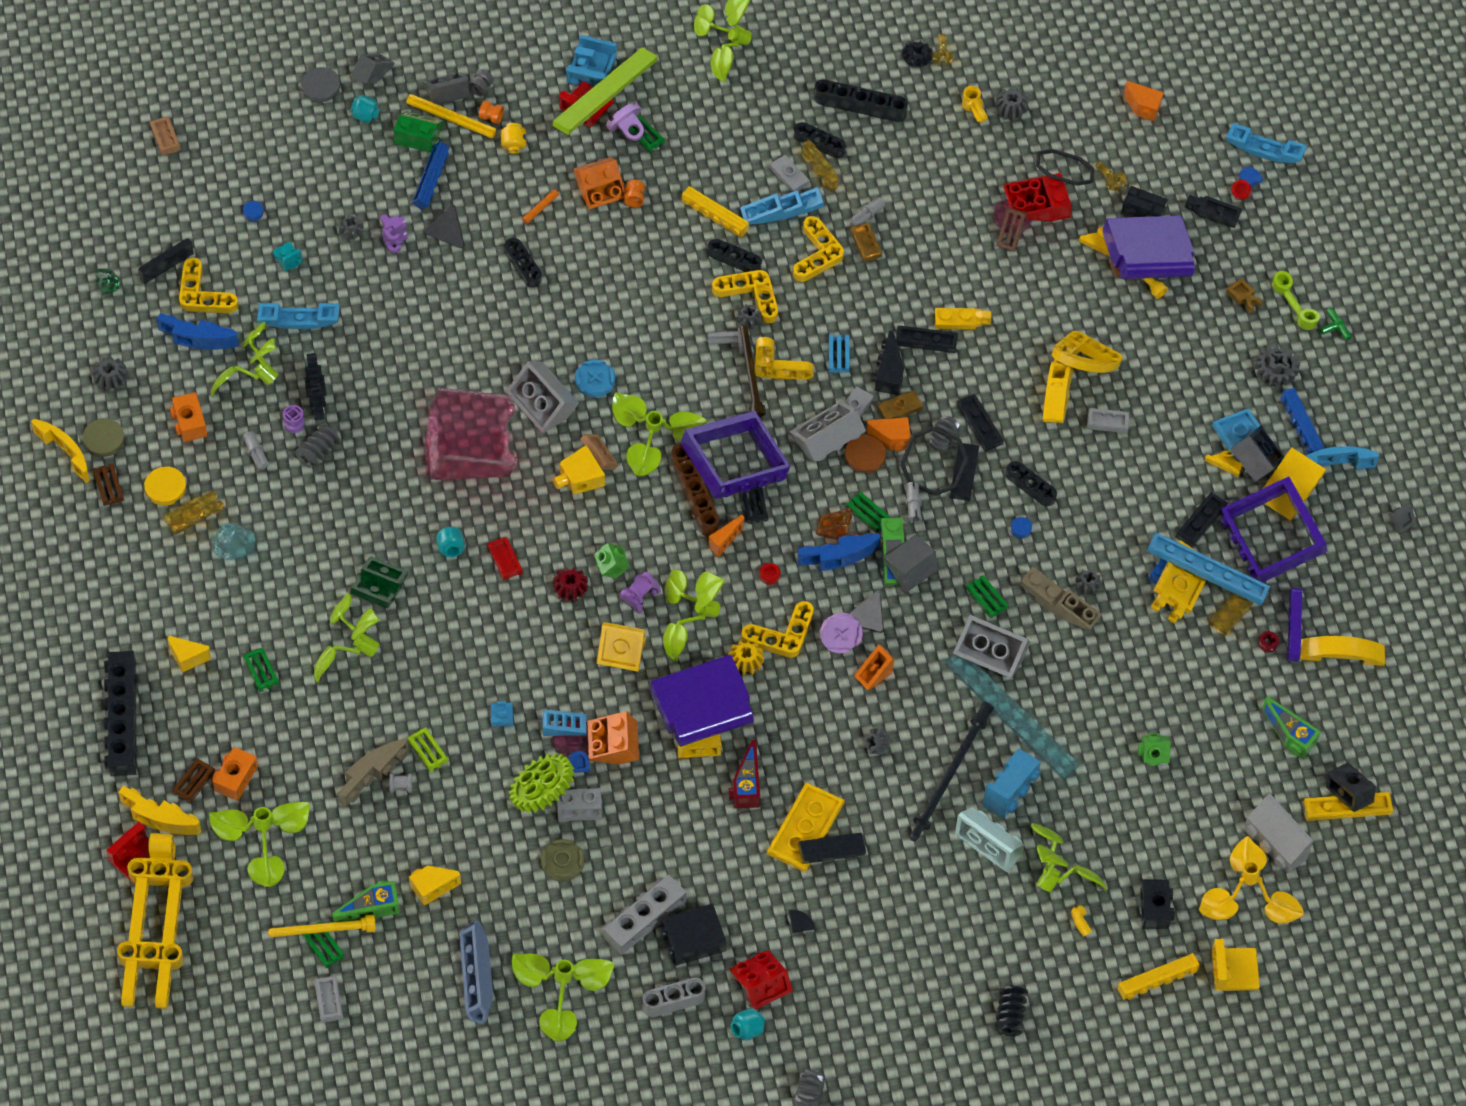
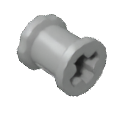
[390,773,412,793]

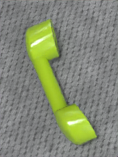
[1272,271,1320,330]

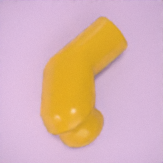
[1071,905,1092,937]

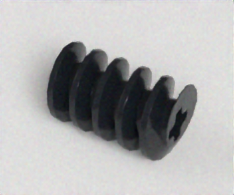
[994,986,1028,1037]

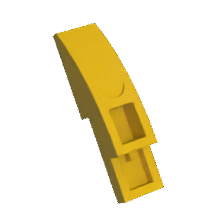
[1043,359,1074,423]
[118,785,202,835]

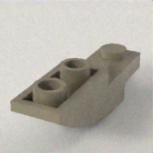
[1019,566,1102,631]
[338,739,409,807]

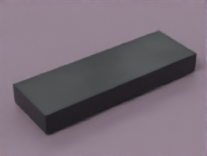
[138,238,194,285]
[896,325,958,353]
[957,394,1004,452]
[950,443,979,501]
[1175,492,1228,548]
[798,832,866,864]

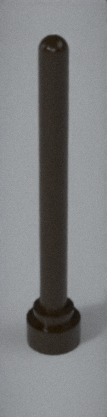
[740,325,766,417]

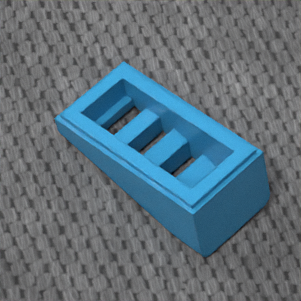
[543,710,586,736]

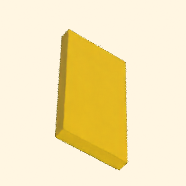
[767,782,845,873]

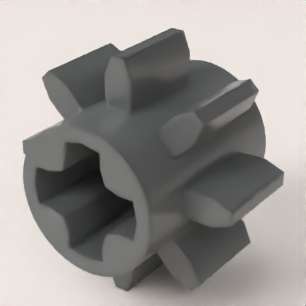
[339,215,364,240]
[736,304,761,330]
[1075,569,1102,596]
[864,728,891,755]

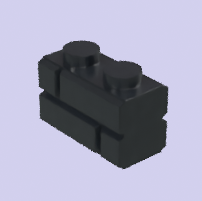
[1121,186,1168,217]

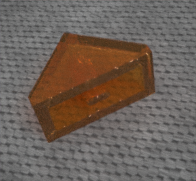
[816,508,853,540]

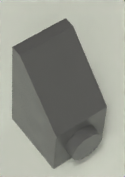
[351,53,395,86]

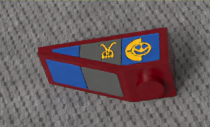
[728,740,760,809]

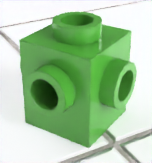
[594,543,630,578]
[1138,733,1171,766]

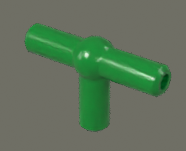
[1320,307,1352,340]

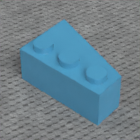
[983,749,1041,819]

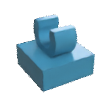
[574,46,598,69]
[491,701,513,727]

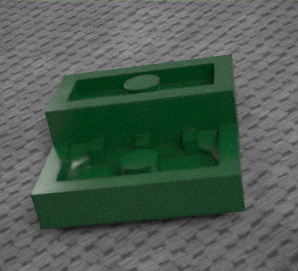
[350,556,408,609]

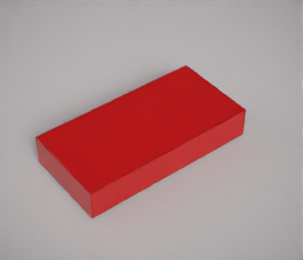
[487,536,523,581]

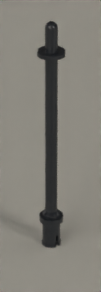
[910,701,994,842]

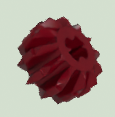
[553,566,588,603]

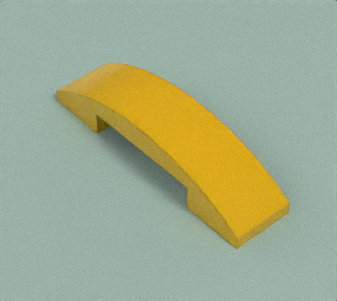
[31,419,90,483]
[1300,636,1385,666]

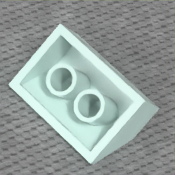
[955,807,1024,872]

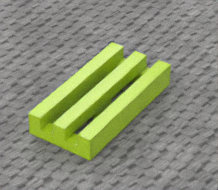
[407,727,449,773]

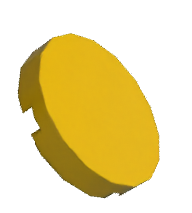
[144,467,186,506]

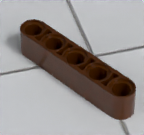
[671,443,719,537]

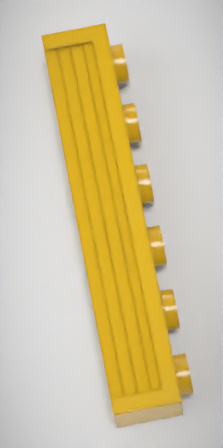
[682,186,749,238]
[1117,953,1199,1000]

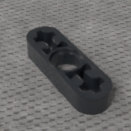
[793,122,846,158]
[504,238,542,287]
[708,239,762,272]
[1006,461,1057,506]

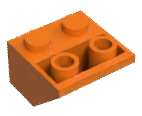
[573,157,625,209]
[587,711,639,765]

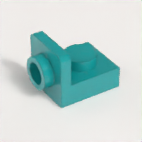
[272,242,303,272]

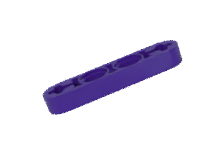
[1287,587,1302,662]

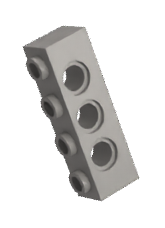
[603,875,687,956]

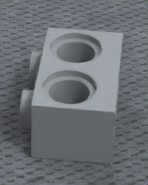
[557,788,602,822]

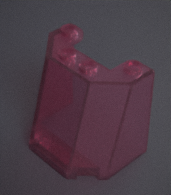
[425,388,518,480]

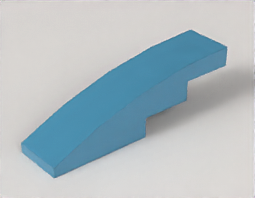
[740,187,825,225]

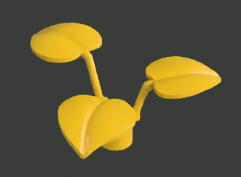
[1199,836,1304,924]

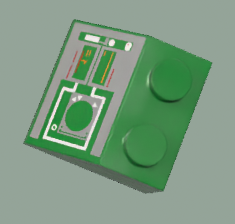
[393,111,444,153]

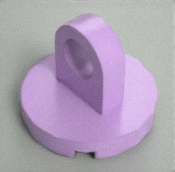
[606,102,644,141]
[820,612,863,654]

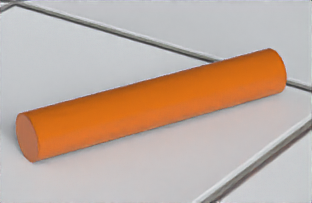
[522,189,559,224]

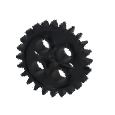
[304,353,327,420]

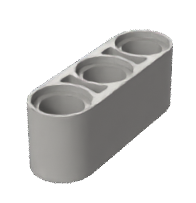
[642,978,706,1017]

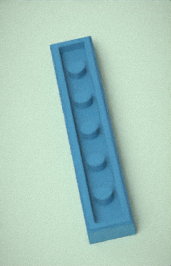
[1147,532,1270,606]

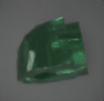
[95,268,120,295]

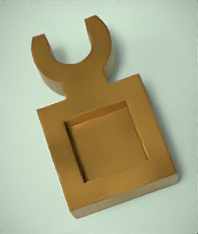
[1226,278,1262,313]

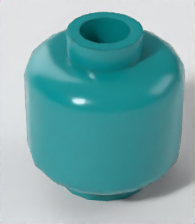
[350,95,380,123]
[436,527,465,558]
[731,1008,765,1041]

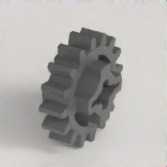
[1255,344,1300,387]

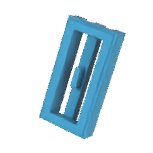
[829,334,849,373]

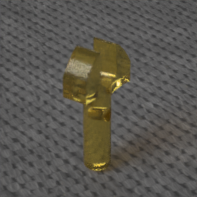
[933,33,953,67]
[1095,161,1126,192]

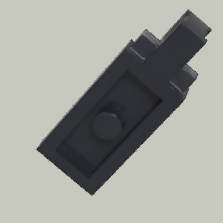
[1185,195,1242,228]

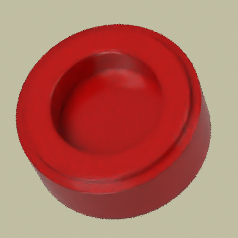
[1231,180,1252,200]
[759,563,781,585]

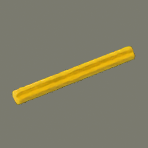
[406,94,496,138]

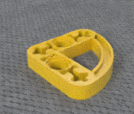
[1051,331,1123,373]

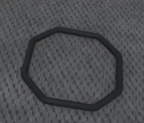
[1036,149,1094,186]
[901,427,968,496]

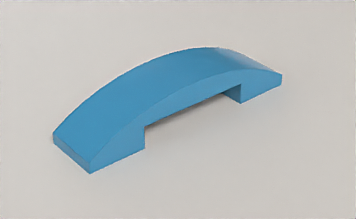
[1226,123,1307,163]
[257,303,340,329]
[1306,446,1379,469]

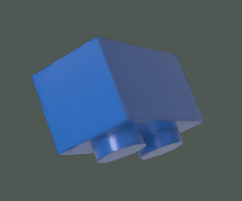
[1149,559,1168,585]

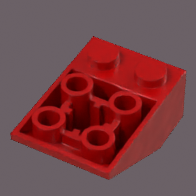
[1003,173,1071,222]

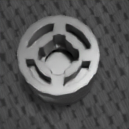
[469,69,494,96]

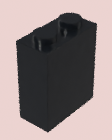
[659,903,727,966]

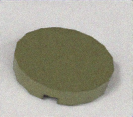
[83,418,125,457]
[541,839,585,882]

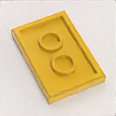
[1264,447,1327,522]

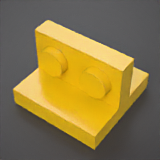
[597,622,646,672]

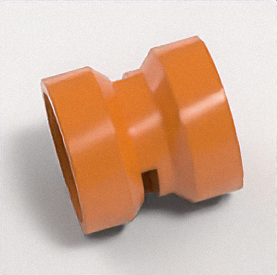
[478,100,504,125]
[624,180,645,208]

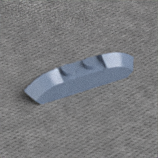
[459,920,493,1024]

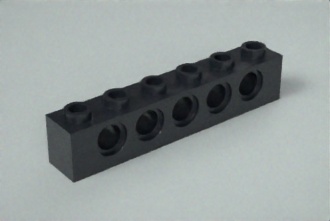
[104,651,137,776]

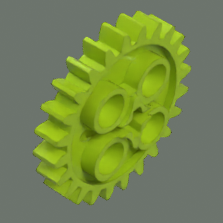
[509,753,575,813]

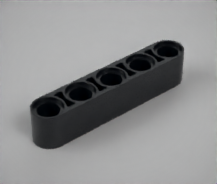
[814,79,908,122]

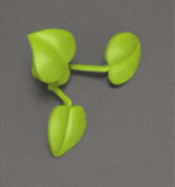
[694,0,752,82]
[211,321,279,397]
[612,392,707,476]
[663,569,725,662]
[314,592,380,683]
[209,802,310,887]
[1030,823,1107,893]
[512,953,615,1042]

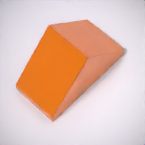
[854,644,894,690]

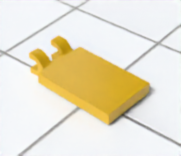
[1150,540,1206,623]

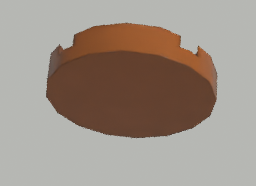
[845,435,886,473]

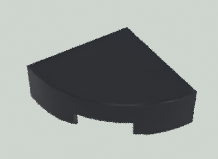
[789,910,815,933]

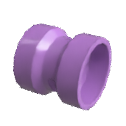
[283,405,305,433]

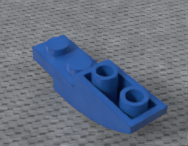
[157,313,240,350]
[797,533,881,571]

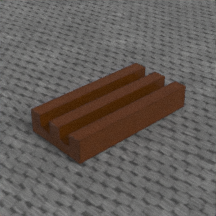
[996,207,1027,251]
[93,463,124,506]
[171,758,216,804]

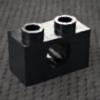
[1326,762,1376,812]
[1140,879,1175,929]

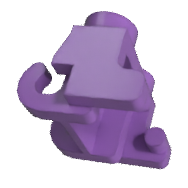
[380,215,408,253]
[620,572,661,614]

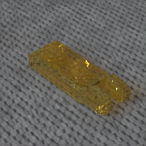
[801,140,838,192]
[164,491,224,535]
[1209,593,1254,636]

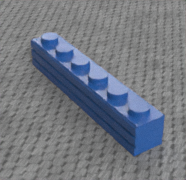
[412,141,449,210]
[1280,388,1325,455]

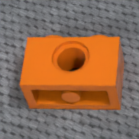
[170,392,208,442]
[212,747,258,801]

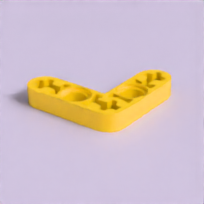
[793,216,844,282]
[179,257,239,314]
[712,270,778,323]
[755,337,814,380]
[741,601,814,658]

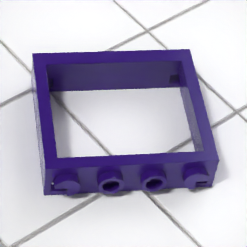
[680,411,791,499]
[1221,476,1328,583]

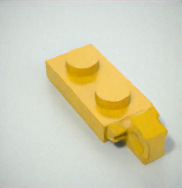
[935,308,991,330]

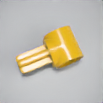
[962,86,988,123]

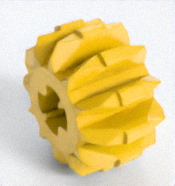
[728,639,764,676]

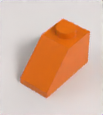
[1124,81,1164,122]
[866,417,911,451]

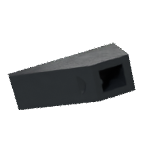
[872,330,904,396]

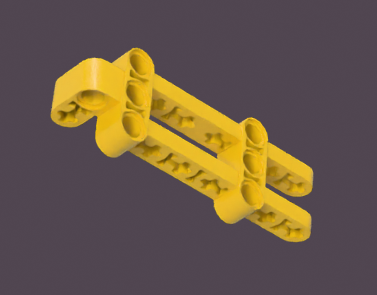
[117,833,194,1009]

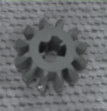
[995,87,1028,121]
[92,356,128,392]
[929,415,960,451]
[795,1070,825,1106]

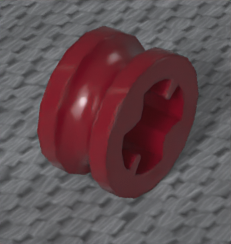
[1258,631,1279,653]

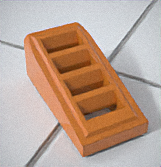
[709,515,745,557]

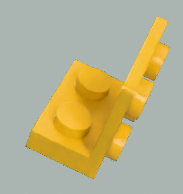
[1212,939,1260,991]

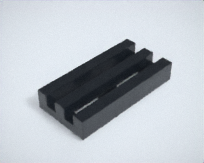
[741,487,768,524]

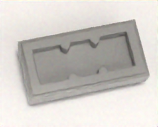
[769,155,809,192]
[845,386,874,417]
[1087,408,1130,433]
[314,976,343,1023]

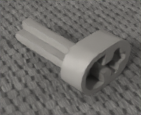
[708,327,749,354]

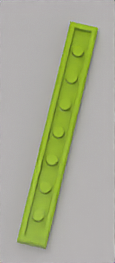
[552,47,658,135]

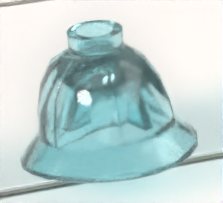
[211,523,256,560]

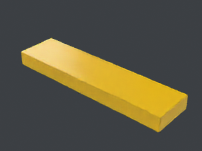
[1303,792,1393,821]

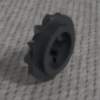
[902,40,933,67]

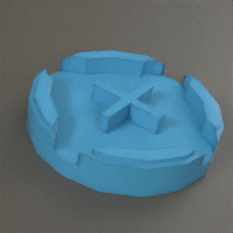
[575,360,615,398]

